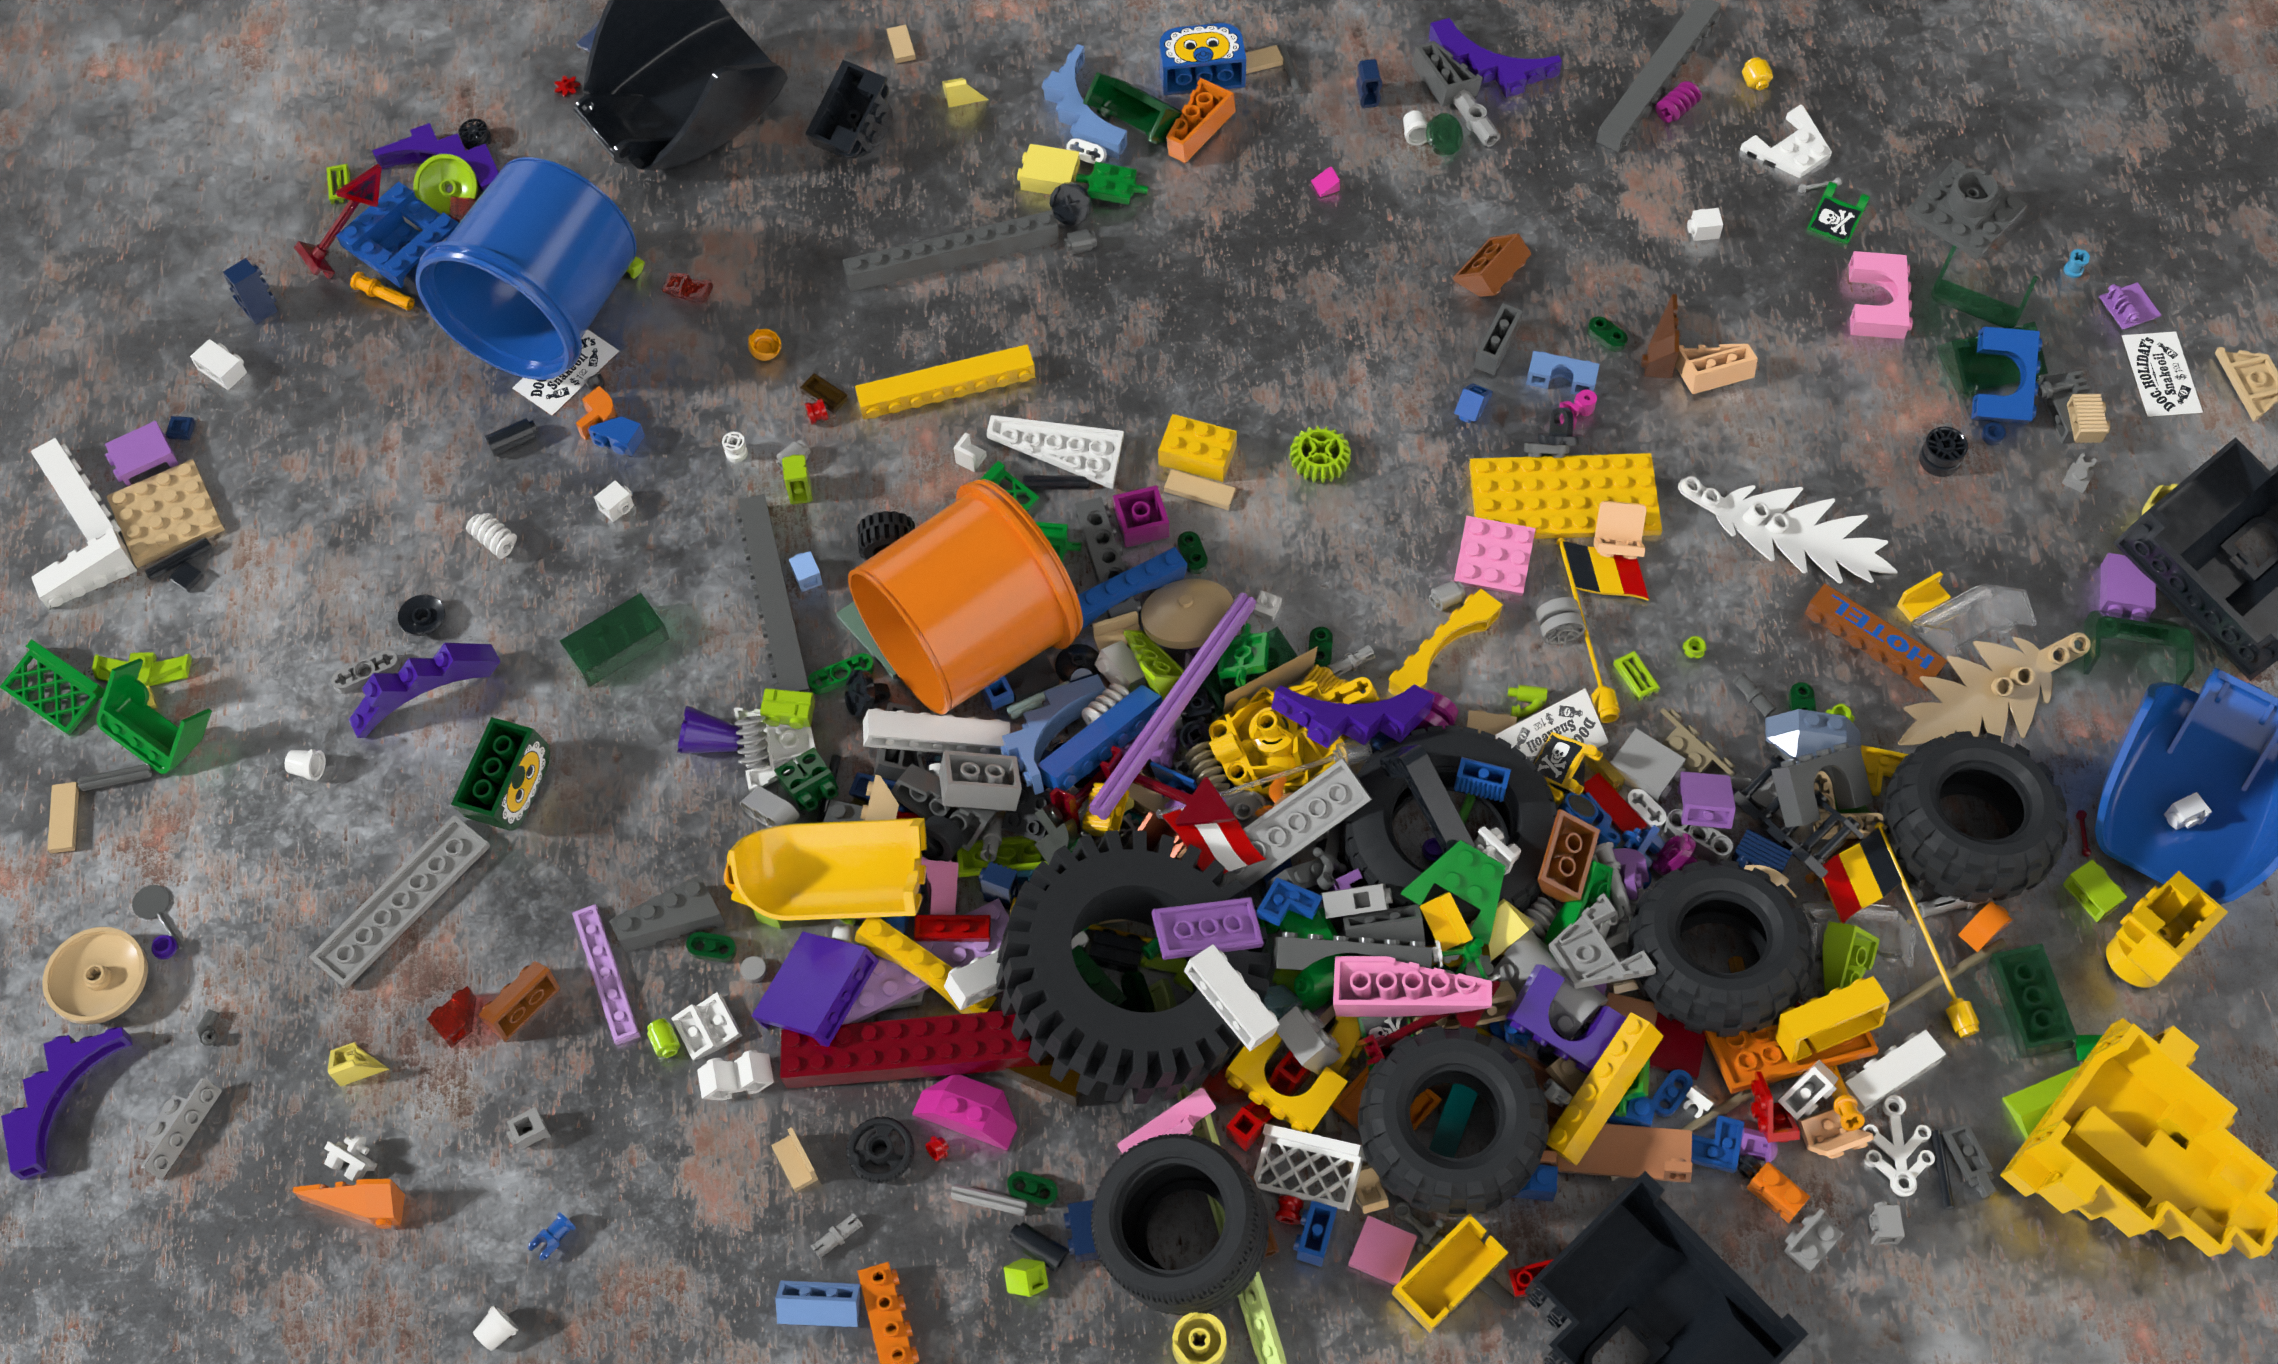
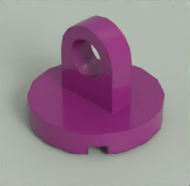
[1652,833,1698,876]

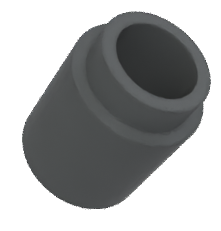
[1064,229,1097,255]

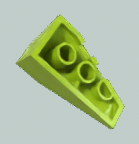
[1123,630,1184,700]
[1822,921,1880,996]

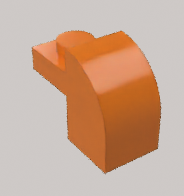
[576,386,617,440]
[1958,901,2013,952]

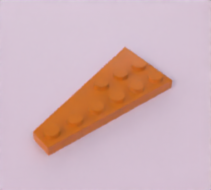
[1704,1025,1879,1094]

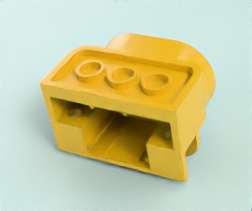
[2106,871,2228,988]

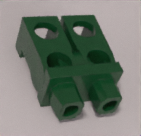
[774,747,839,812]

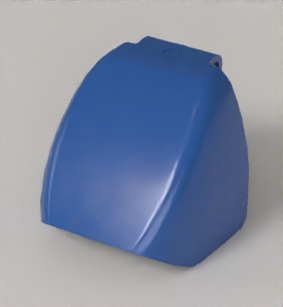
[2095,667,2278,905]

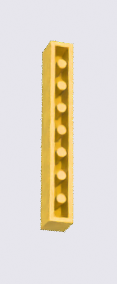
[855,344,1035,420]

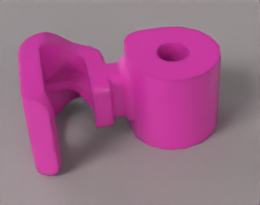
[1559,390,1597,430]

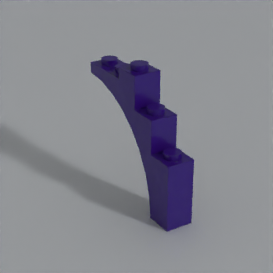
[1429,18,1562,98]
[372,123,499,193]
[349,643,501,738]
[1271,684,1435,749]
[1,1027,133,1180]

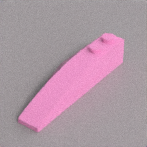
[1333,956,1492,1017]

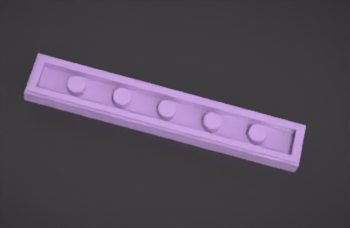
[572,904,640,1046]

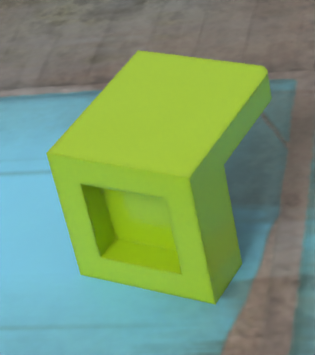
[1003,1258,1048,1297]

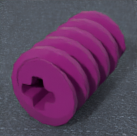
[1656,81,1702,123]

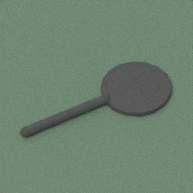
[132,885,183,950]

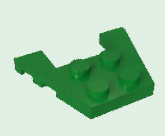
[1401,839,1506,945]

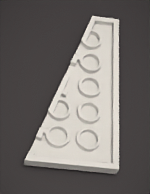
[987,415,1124,489]

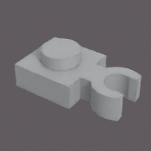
[2061,453,2097,493]

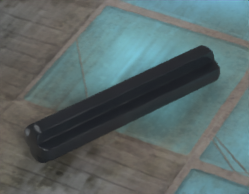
[1023,475,1090,489]
[145,537,212,580]

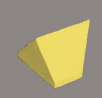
[942,78,989,107]
[1489,899,1535,961]
[328,1042,389,1087]

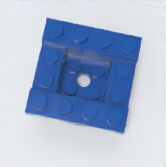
[336,181,459,288]

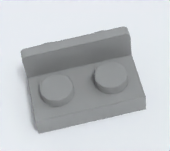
[1783,1208,1844,1274]

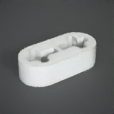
[1066,138,1107,164]
[1626,789,1667,830]

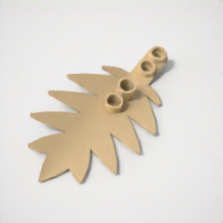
[1898,633,2091,746]

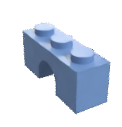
[1526,351,1600,395]

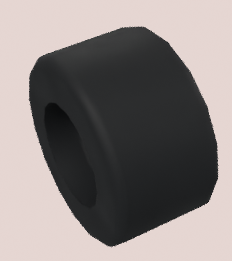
[922,815,963,862]

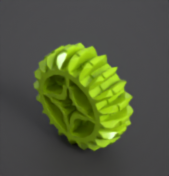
[1290,425,1351,483]

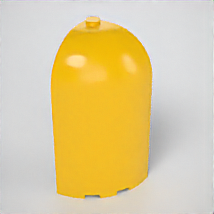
[727,818,926,920]

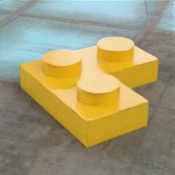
[1860,745,1909,797]

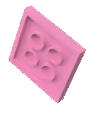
[1454,516,1536,596]

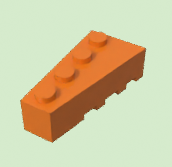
[1166,78,1236,163]

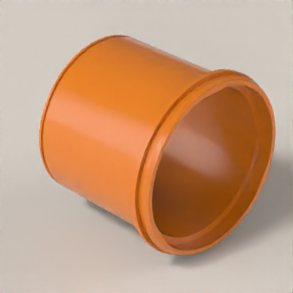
[848,479,1083,715]

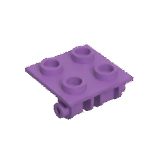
[2099,282,2161,330]

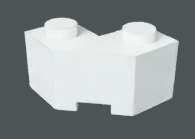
[697,1050,774,1100]

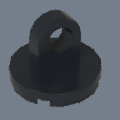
[1049,182,1092,226]
[1538,407,1584,446]
[845,670,891,717]

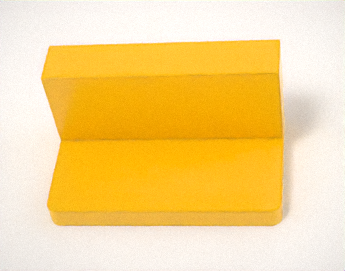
[1897,571,1951,623]
[1420,892,1473,951]

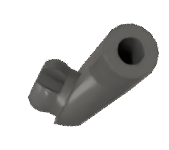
[196,1009,219,1046]

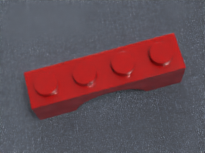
[1226,1051,1311,1152]

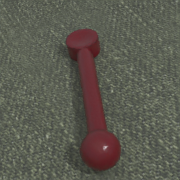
[2076,810,2092,857]

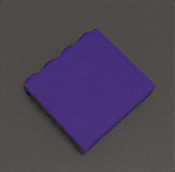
[751,932,879,1047]

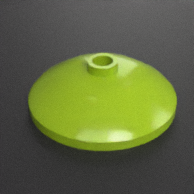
[413,154,478,218]

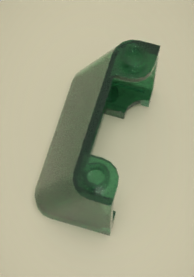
[1937,321,2048,399]

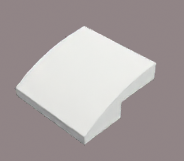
[671,992,743,1061]

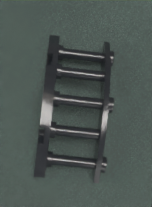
[1732,751,1864,879]

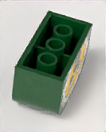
[451,717,550,831]

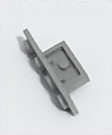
[141,1078,222,1179]

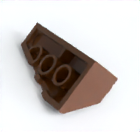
[1641,294,1679,379]

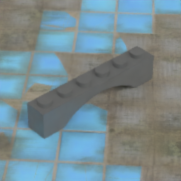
[1273,932,1433,970]

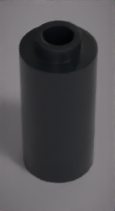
[485,418,538,456]
[1008,1222,1069,1273]

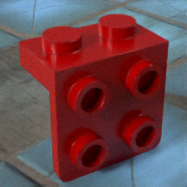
[1751,1071,1800,1143]

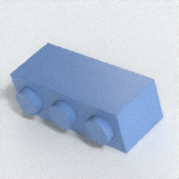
[775,1281,862,1327]

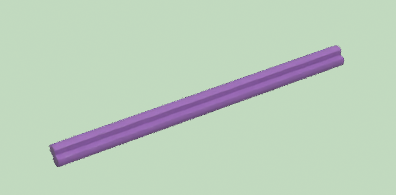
[1089,593,1257,820]

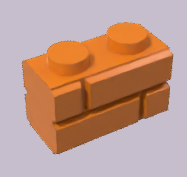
[1747,1162,1810,1223]

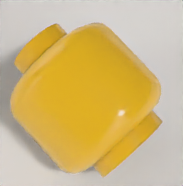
[1742,57,1773,90]

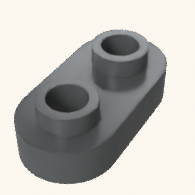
[1524,442,1570,458]

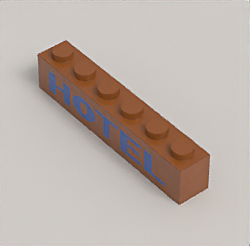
[1805,583,1948,691]

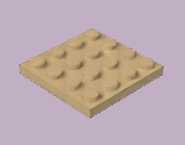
[106,459,225,568]

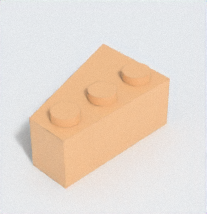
[1675,344,1758,394]

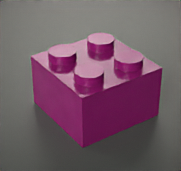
[1113,485,1170,548]

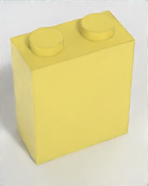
[1017,144,1080,195]

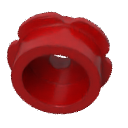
[925,1136,949,1161]

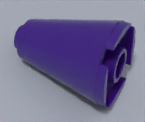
[677,706,743,754]

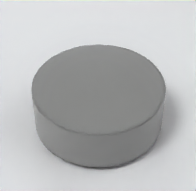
[740,956,767,983]

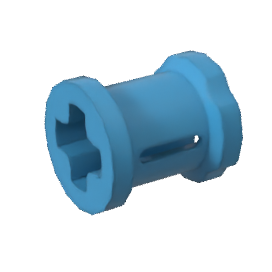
[2064,249,2090,278]

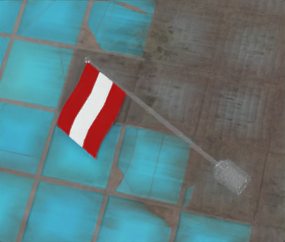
[1156,739,1372,874]

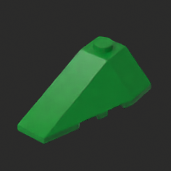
[1544,861,1613,946]

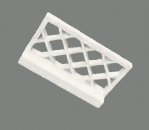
[1254,1123,1367,1211]

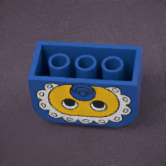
[1159,23,1246,96]

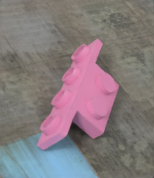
[1117,1087,1216,1154]

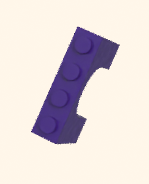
[1505,964,1627,1075]

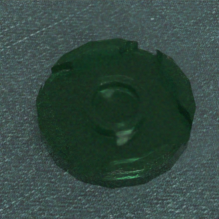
[1426,113,1464,156]

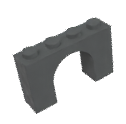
[1771,742,1873,827]

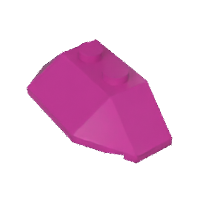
[912,1074,1018,1151]

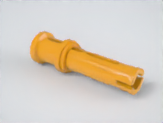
[350,271,415,311]
[1829,1065,1865,1131]

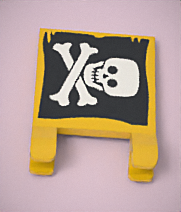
[1534,732,1603,795]

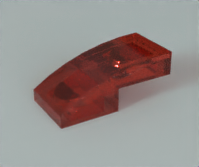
[662,273,713,303]

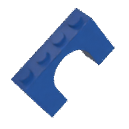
[1971,327,2042,424]

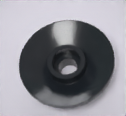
[398,594,445,636]
[1055,644,1101,682]

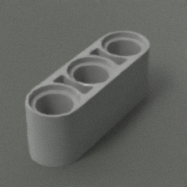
[740,786,800,828]
[1664,809,1733,864]

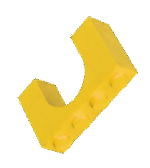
[1225,1032,1348,1134]

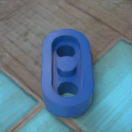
[1652,1070,1693,1117]

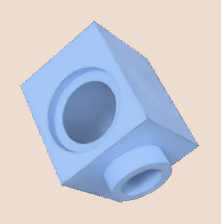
[789,551,823,593]

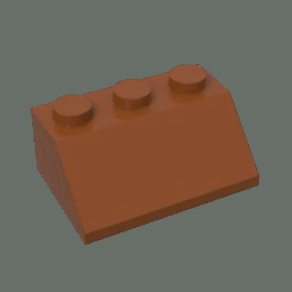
[1453,233,1531,297]
[1538,809,1600,902]
[479,961,561,1042]

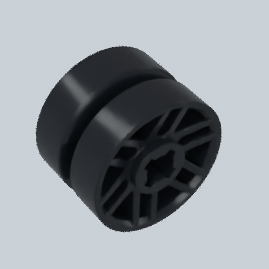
[1919,426,1968,477]

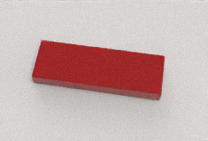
[1582,772,1648,835]
[914,915,991,942]

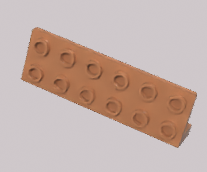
[1539,1120,1692,1183]

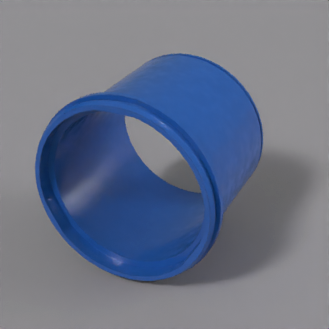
[415,157,637,380]

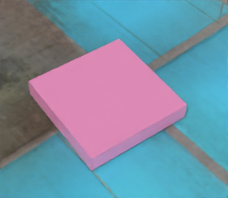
[1348,1215,1417,1286]

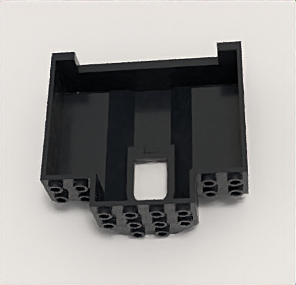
[2113,437,2278,681]
[1524,1171,1809,1364]

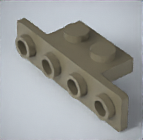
[1660,708,1737,777]

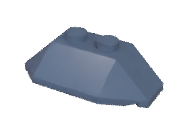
[1765,709,1861,761]

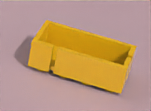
[1775,976,1890,1064]
[1392,1214,1508,1333]

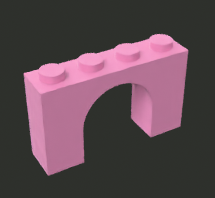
[1849,251,1913,339]
[856,857,958,919]

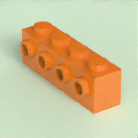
[857,1262,920,1364]

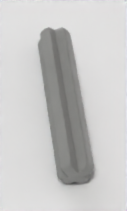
[951,1184,1028,1216]

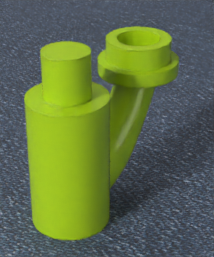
[1507,685,1547,723]

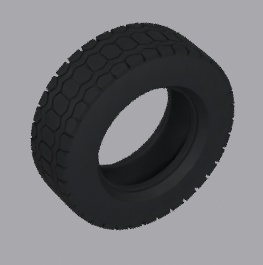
[1342,725,1557,941]

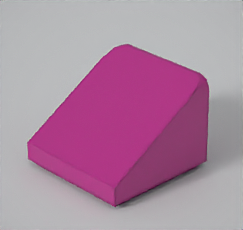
[1311,166,1340,198]

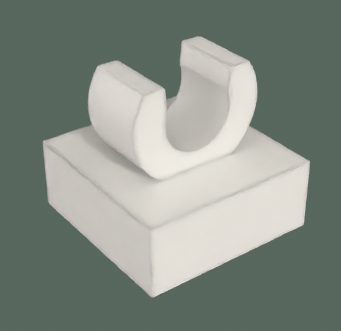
[1252,590,1282,621]
[1683,1085,1716,1118]

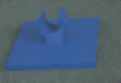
[1150,762,1197,798]

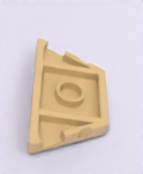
[2215,347,2278,422]

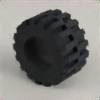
[857,511,915,561]

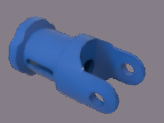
[528,1212,576,1261]

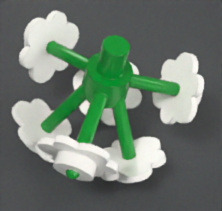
[1432,920,1501,981]

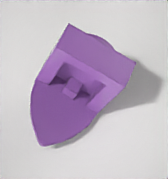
[1739,1128,1778,1164]

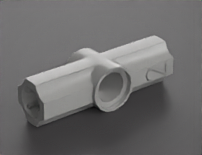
[1453,89,1500,147]

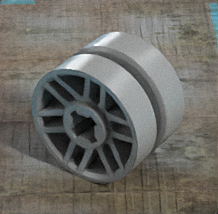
[1536,597,1586,645]

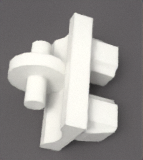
[1474,826,1521,875]
[324,1134,377,1182]

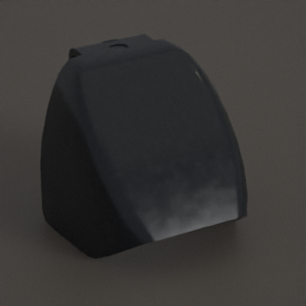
[573,0,788,170]

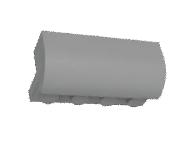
[1492,932,1608,1040]

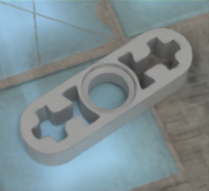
[331,650,400,694]

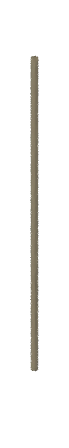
[1607,938,2007,1182]

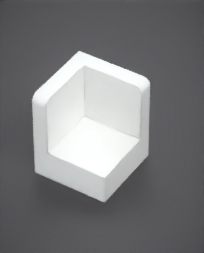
[954,432,987,472]

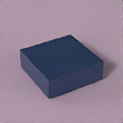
[165,416,195,440]

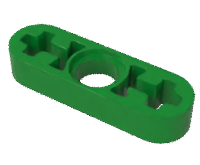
[808,653,874,695]

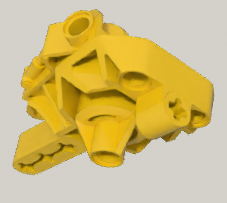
[1209,677,1381,802]

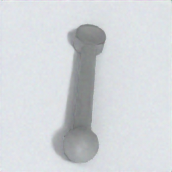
[1798,178,1842,193]

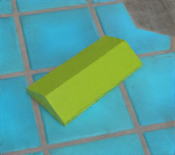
[957,836,1048,877]
[2002,1065,2081,1139]

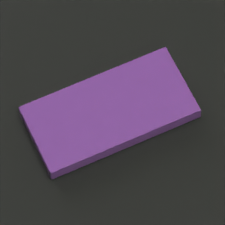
[1152,897,1264,960]

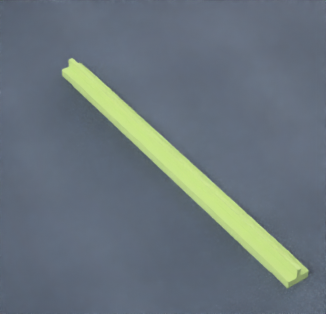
[1148,978,1287,1364]

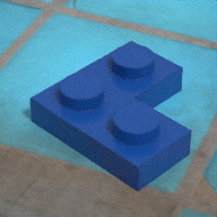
[1256,877,1323,926]
[1691,1115,1745,1174]

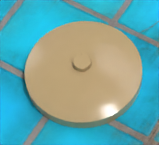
[1141,579,1234,649]
[42,927,148,1025]

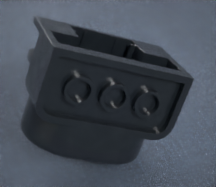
[805,60,893,158]

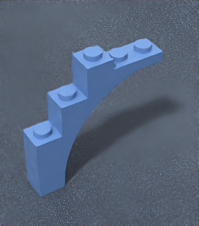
[1042,44,1127,159]
[1000,674,1105,795]

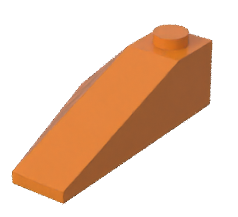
[293,1179,405,1229]

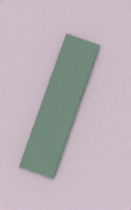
[836,601,898,679]

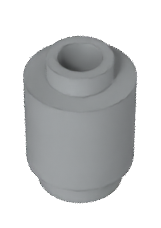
[776,440,811,470]
[1429,581,1466,611]

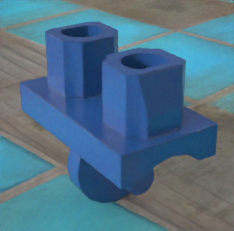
[1622,825,1665,869]

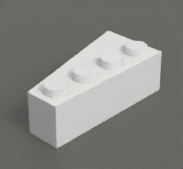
[31,527,137,610]

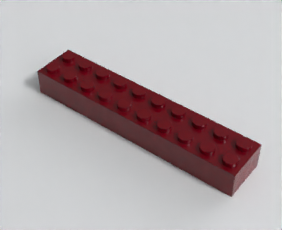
[780,1011,1040,1089]

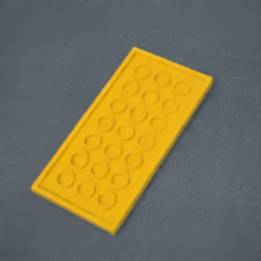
[1469,453,1662,539]

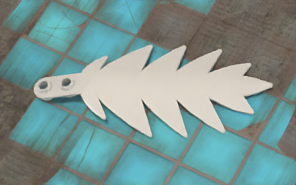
[1678,476,1898,584]

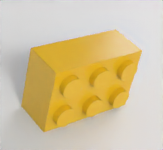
[1158,414,1237,482]

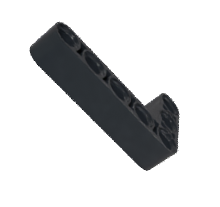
[1380,745,1476,853]

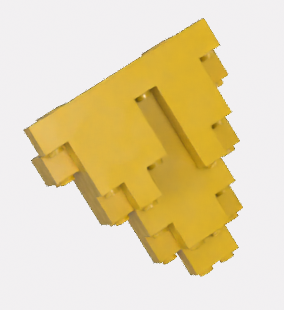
[2000,1018,2278,1259]

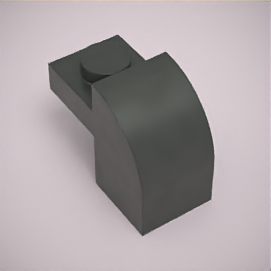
[1034,803,1078,865]

